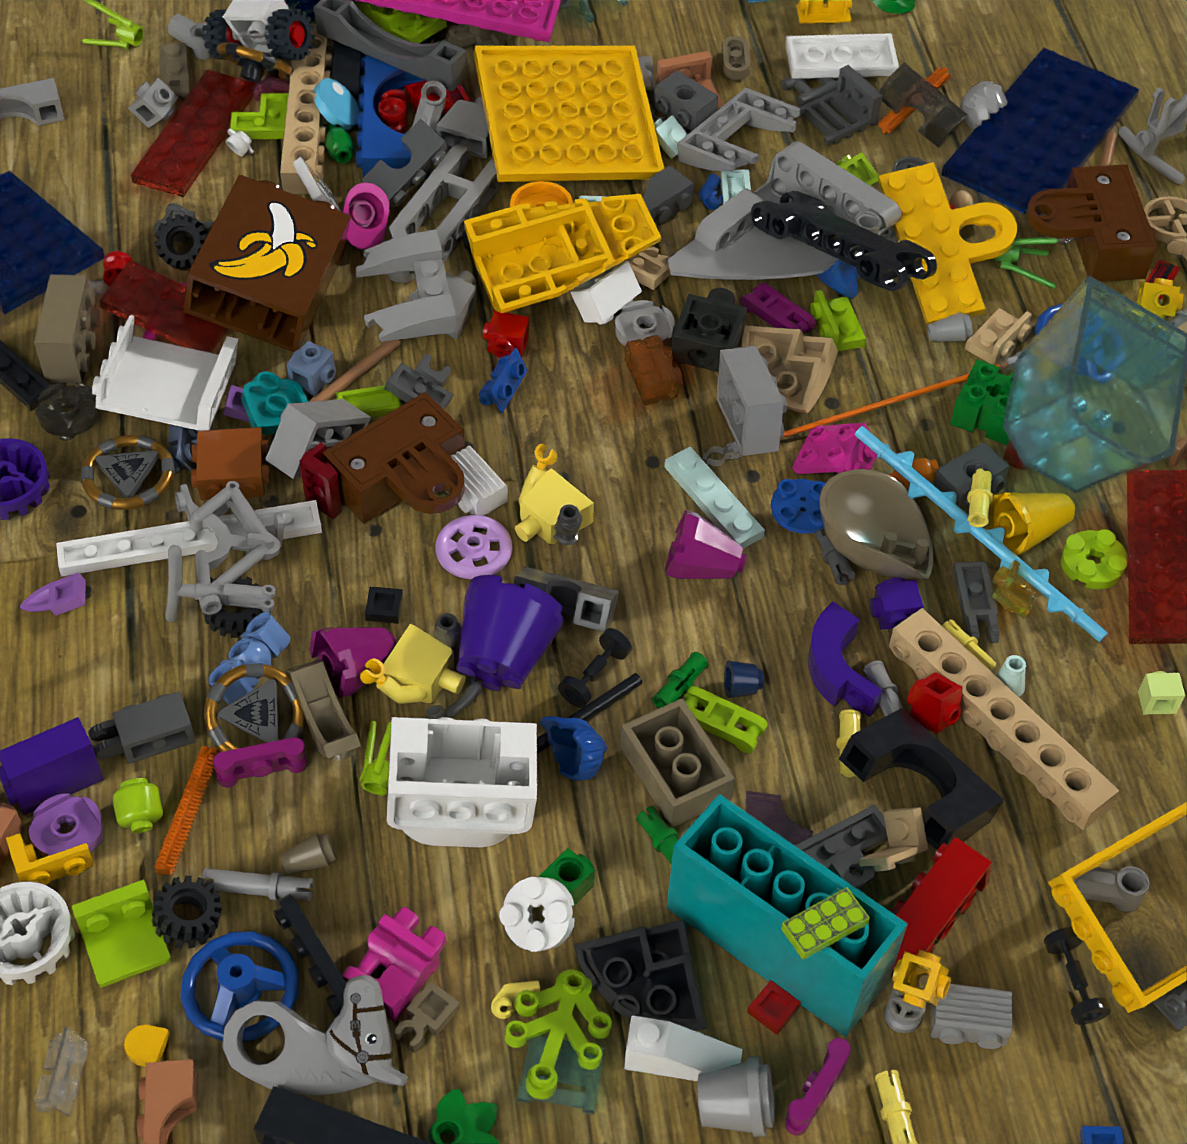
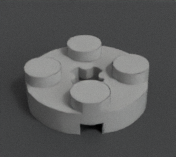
[615,300,675,355]

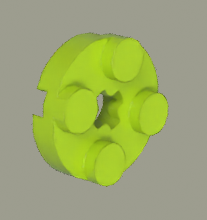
[1060,529,1128,590]

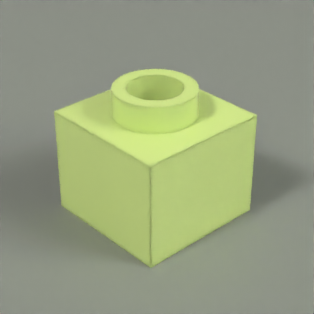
[1138,671,1185,715]

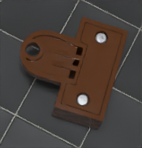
[1026,164,1157,282]
[322,391,465,524]

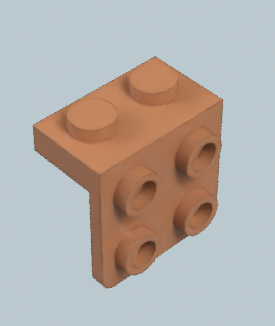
[656,51,723,110]

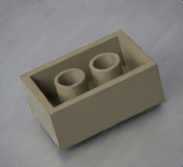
[34,275,100,385]
[620,698,735,828]

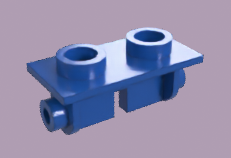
[479,348,528,413]

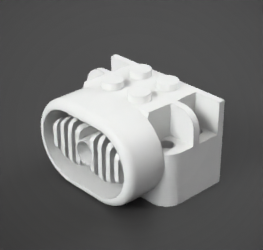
[387,717,537,847]

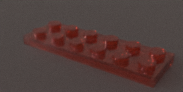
[131,70,257,197]
[1127,469,1187,644]

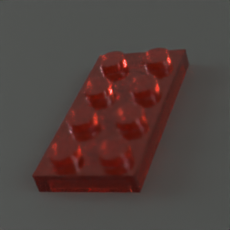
[100,260,228,353]

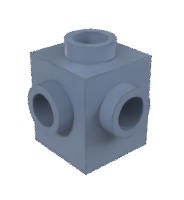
[286,341,336,397]

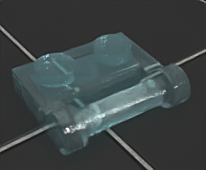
[518,1036,605,1114]

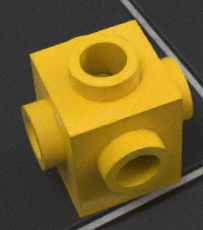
[1135,278,1183,321]
[892,950,951,1009]

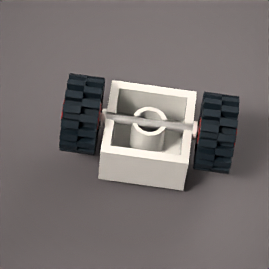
[202,0,315,60]

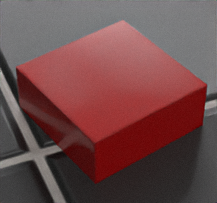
[747,980,801,1035]

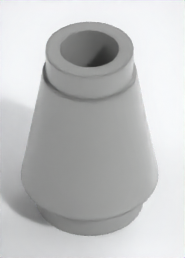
[927,312,973,342]

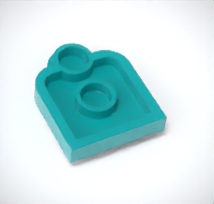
[241,371,308,435]

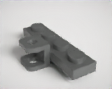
[795,804,888,892]

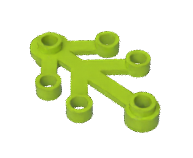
[504,969,612,1100]

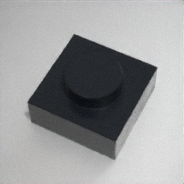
[365,586,403,624]

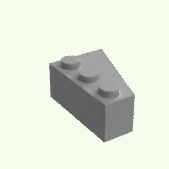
[265,399,371,479]

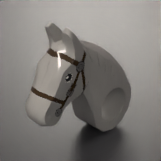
[223,975,407,1095]

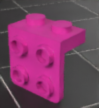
[792,423,877,474]

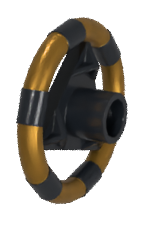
[216,43,294,83]

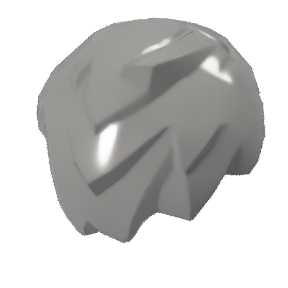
[960,81,1007,129]

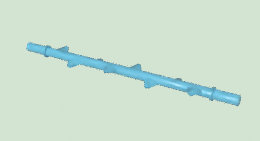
[855,426,1108,643]

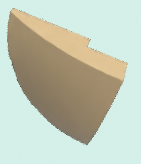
[742,326,838,413]

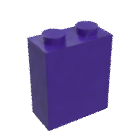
[0,717,104,815]

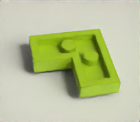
[230,93,289,140]

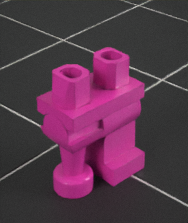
[341,906,446,1022]

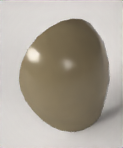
[819,469,933,580]

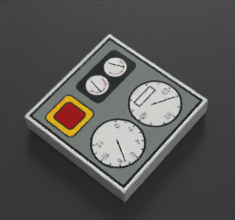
[293,157,343,212]

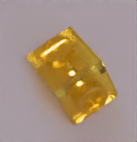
[991,560,1037,619]

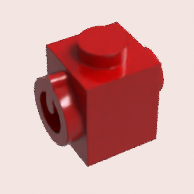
[483,310,529,358]
[907,672,963,734]

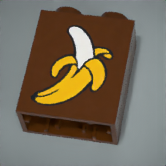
[183,174,351,352]

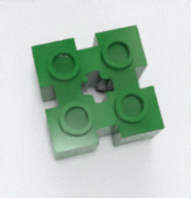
[950,359,1035,446]

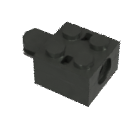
[671,288,747,372]

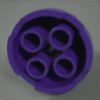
[456,575,564,691]

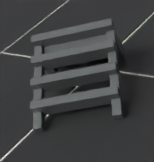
[798,65,883,145]

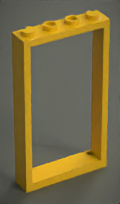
[1048,802,1187,1013]

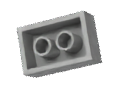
[716,346,787,456]

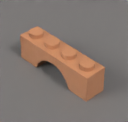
[137,1059,198,1144]

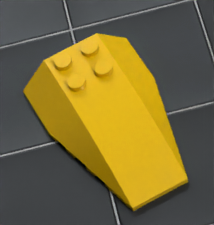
[464,194,661,313]

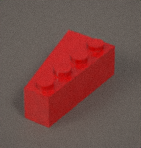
[890,837,992,977]

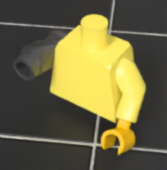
[515,444,594,545]
[360,613,466,704]

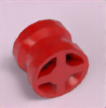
[103,251,133,289]

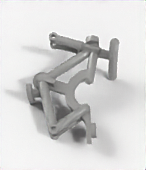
[1118,87,1187,184]
[165,481,284,623]

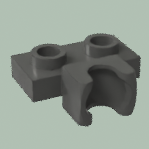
[384,354,454,410]

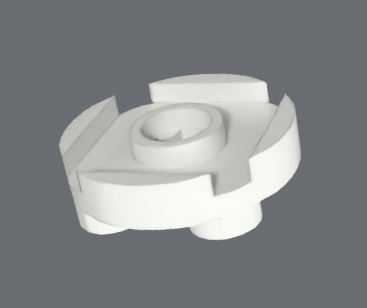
[499,877,575,952]

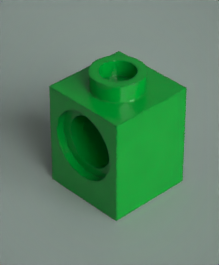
[538,848,595,908]

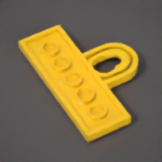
[878,162,1017,325]

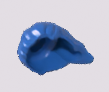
[816,260,859,300]
[540,716,607,781]

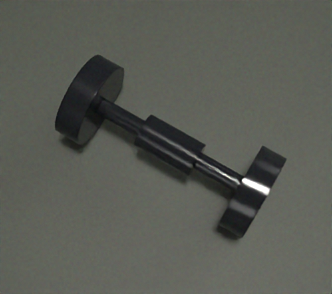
[558,628,632,708]
[1044,927,1111,1025]

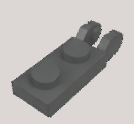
[952,561,1000,643]

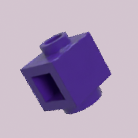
[870,577,924,630]

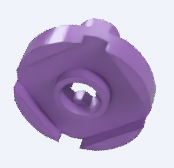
[29,794,104,858]

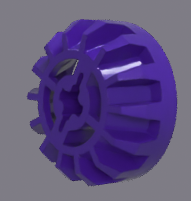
[0,438,50,520]

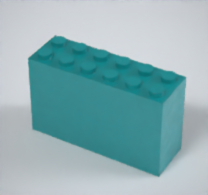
[666,794,908,1037]

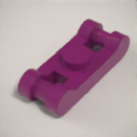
[739,283,816,333]
[213,738,308,788]
[785,1038,851,1135]

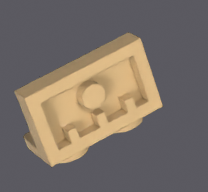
[965,308,1032,365]

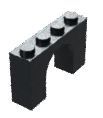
[839,708,1004,850]

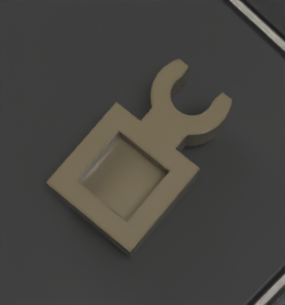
[394,981,460,1052]

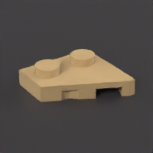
[626,247,677,290]

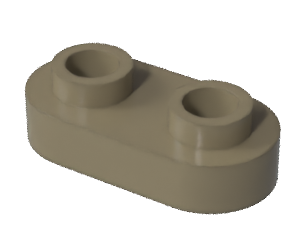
[722,36,750,80]

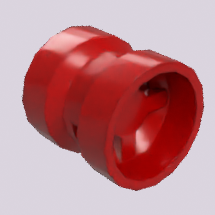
[378,97,407,134]

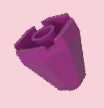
[665,510,747,579]
[309,627,397,698]

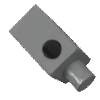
[436,97,491,159]
[409,271,477,339]

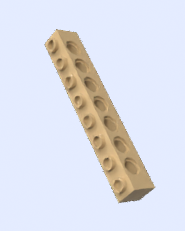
[280,24,334,194]
[889,608,1120,830]

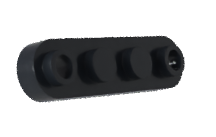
[273,894,346,1017]

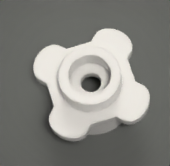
[226,129,254,157]

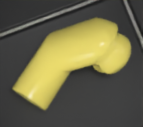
[491,980,540,1019]

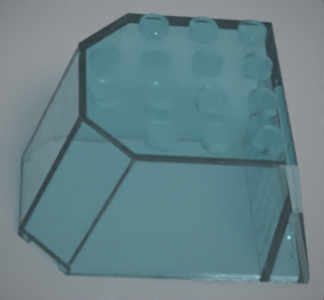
[1002,275,1187,493]

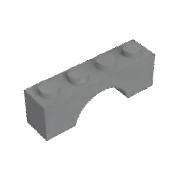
[0,78,65,126]

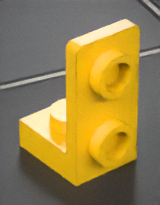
[6,833,94,885]

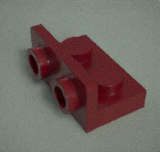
[299,442,342,520]

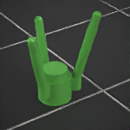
[994,238,1058,289]

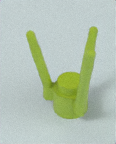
[82,0,144,50]
[359,721,391,796]

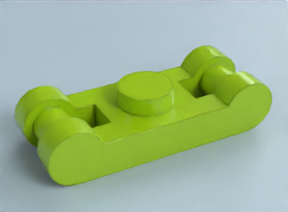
[684,686,768,754]

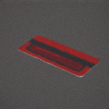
[1146,260,1180,299]

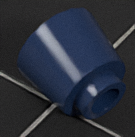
[724,660,764,698]

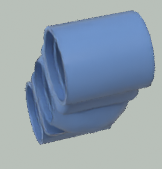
[208,612,291,705]

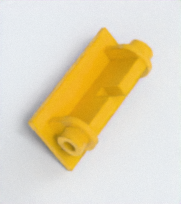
[796,0,852,24]

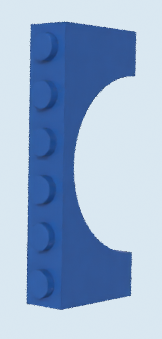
[356,54,431,179]

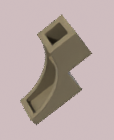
[285,659,361,761]

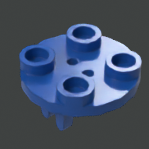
[770,479,826,534]

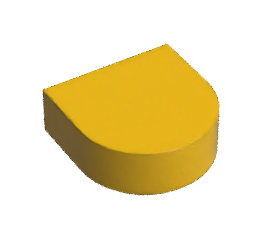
[124,1025,170,1067]

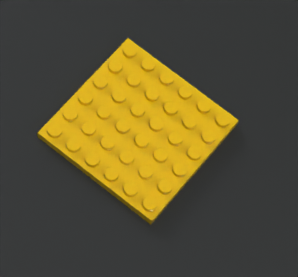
[474,46,664,182]

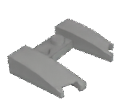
[677,88,800,171]
[356,229,457,342]

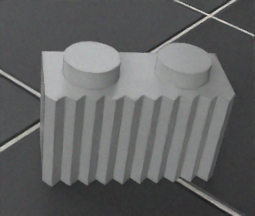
[930,984,1012,1049]

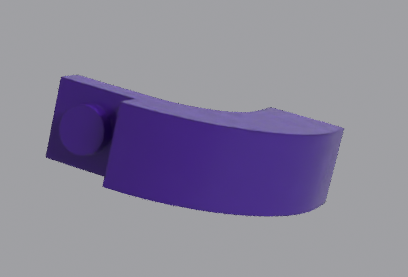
[808,601,883,717]

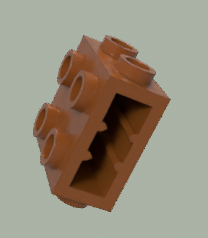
[191,427,270,500]

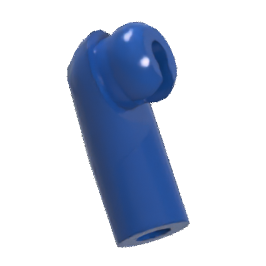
[698,174,723,210]

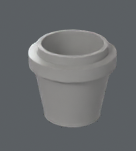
[698,1056,774,1137]

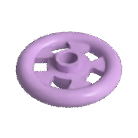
[435,515,513,580]

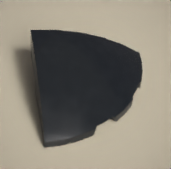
[574,919,707,1031]

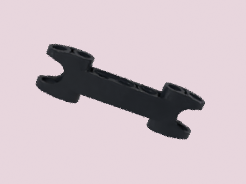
[751,191,937,291]

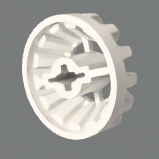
[0,882,75,985]

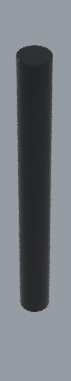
[537,673,642,754]

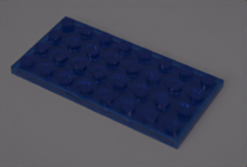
[941,48,1140,216]

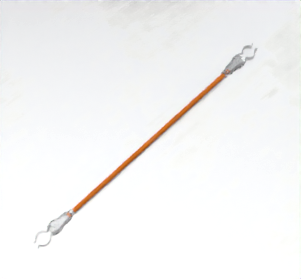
[702,345,1049,466]

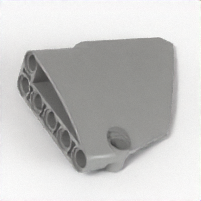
[668,141,901,280]

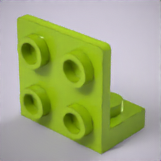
[71,879,171,987]

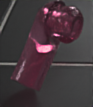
[252,76,290,102]

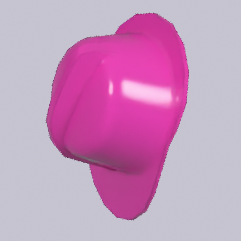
[343,182,389,250]

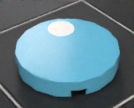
[313,78,360,130]

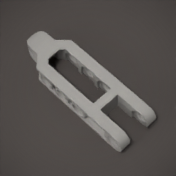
[387,145,505,283]

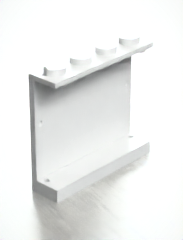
[92,315,238,431]

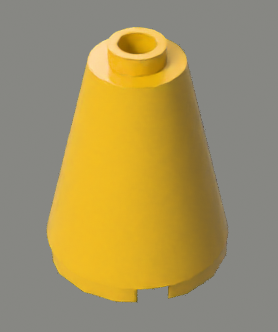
[985,492,1075,555]

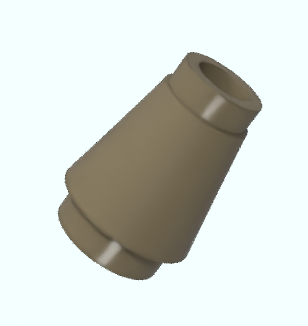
[280,833,337,874]

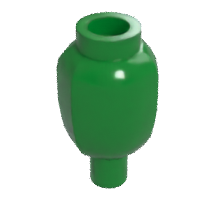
[324,123,354,164]

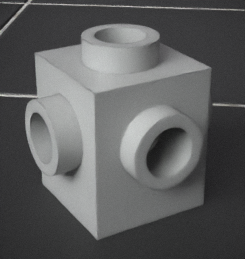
[128,78,178,128]

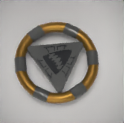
[81,435,175,510]
[204,663,306,752]

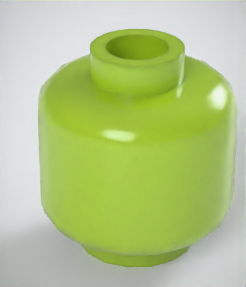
[112,778,163,834]

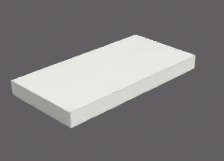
[786,34,899,79]

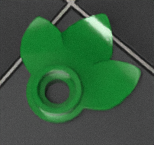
[428,1088,500,1144]

